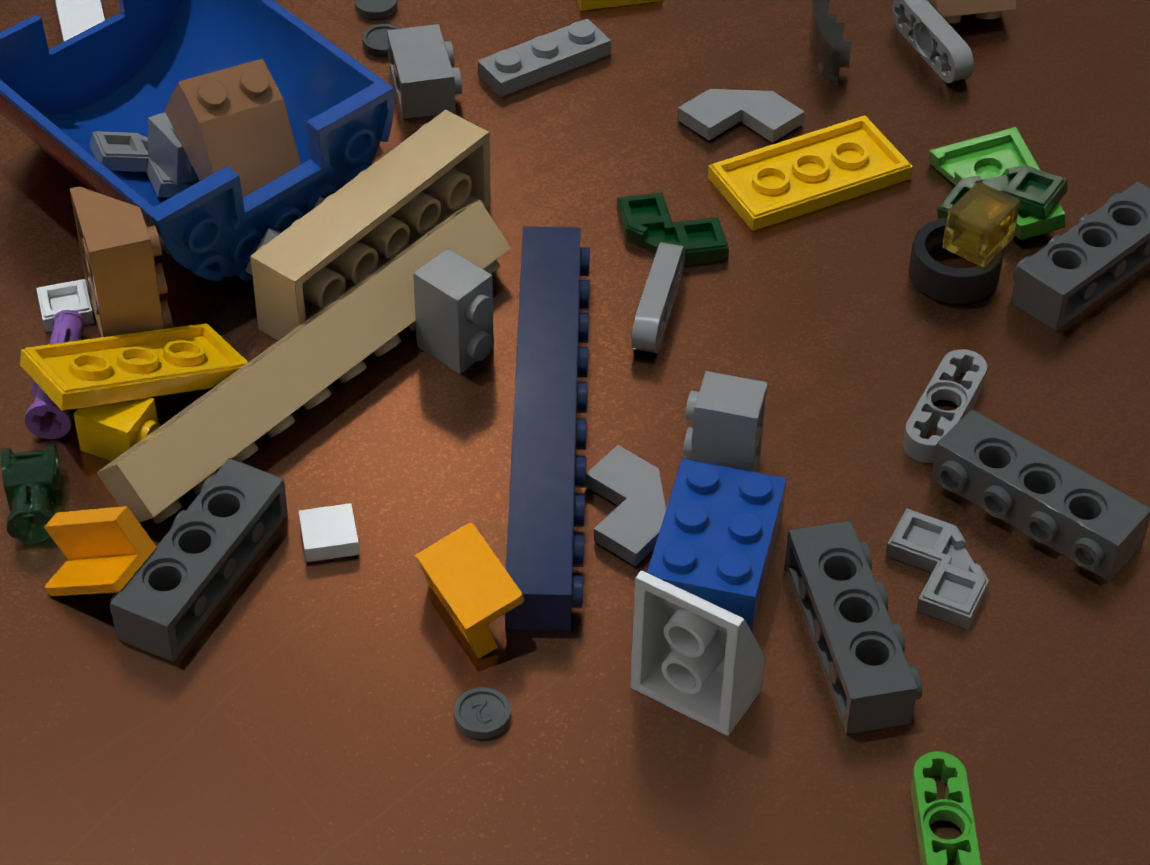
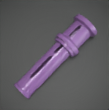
[25,310,86,439]

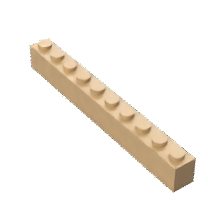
[97,200,511,524]

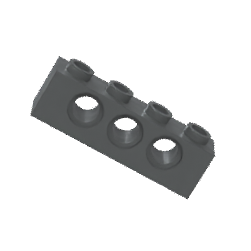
[1011,181,1150,331]
[931,409,1150,581]
[110,458,288,662]
[785,520,922,735]

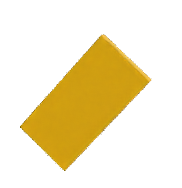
[707,115,913,231]
[20,323,248,411]

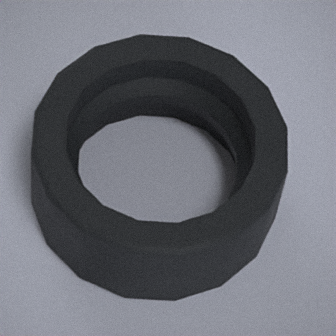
[909,218,1004,304]

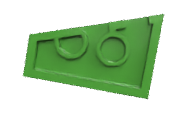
[929,127,1065,240]

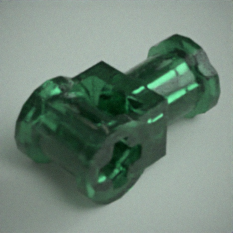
[1,443,61,543]

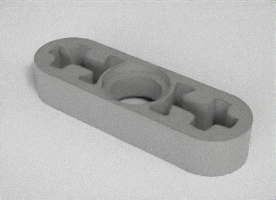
[892,0,974,83]
[631,242,685,353]
[903,349,987,463]

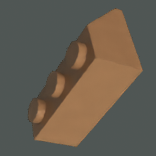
[69,186,173,337]

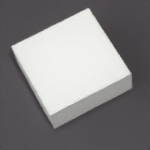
[36,279,94,332]
[298,503,359,562]

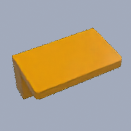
[44,506,157,596]
[415,523,524,659]

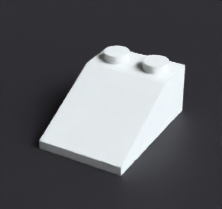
[630,570,765,736]

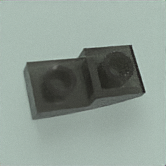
[809,0,852,85]

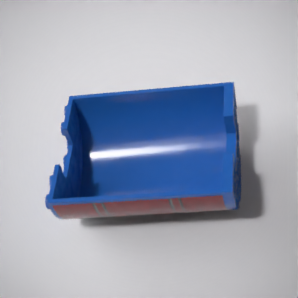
[0,0,395,282]

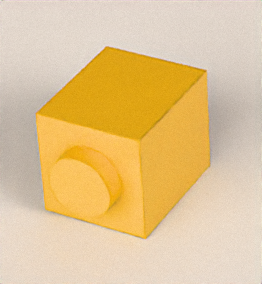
[73,398,161,461]

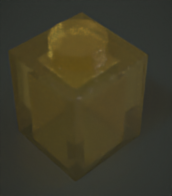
[942,181,1020,268]

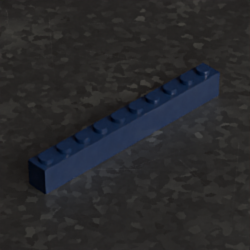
[505,226,590,631]

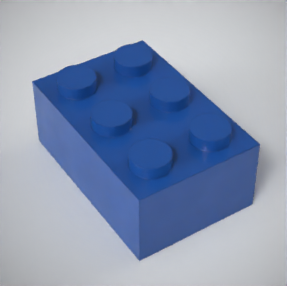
[647,459,787,633]

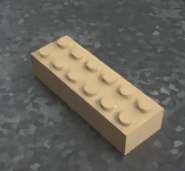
[250,110,491,341]

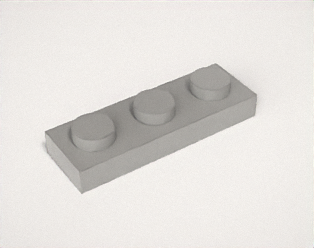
[478,18,611,97]

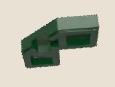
[937,165,1067,226]
[617,193,729,266]

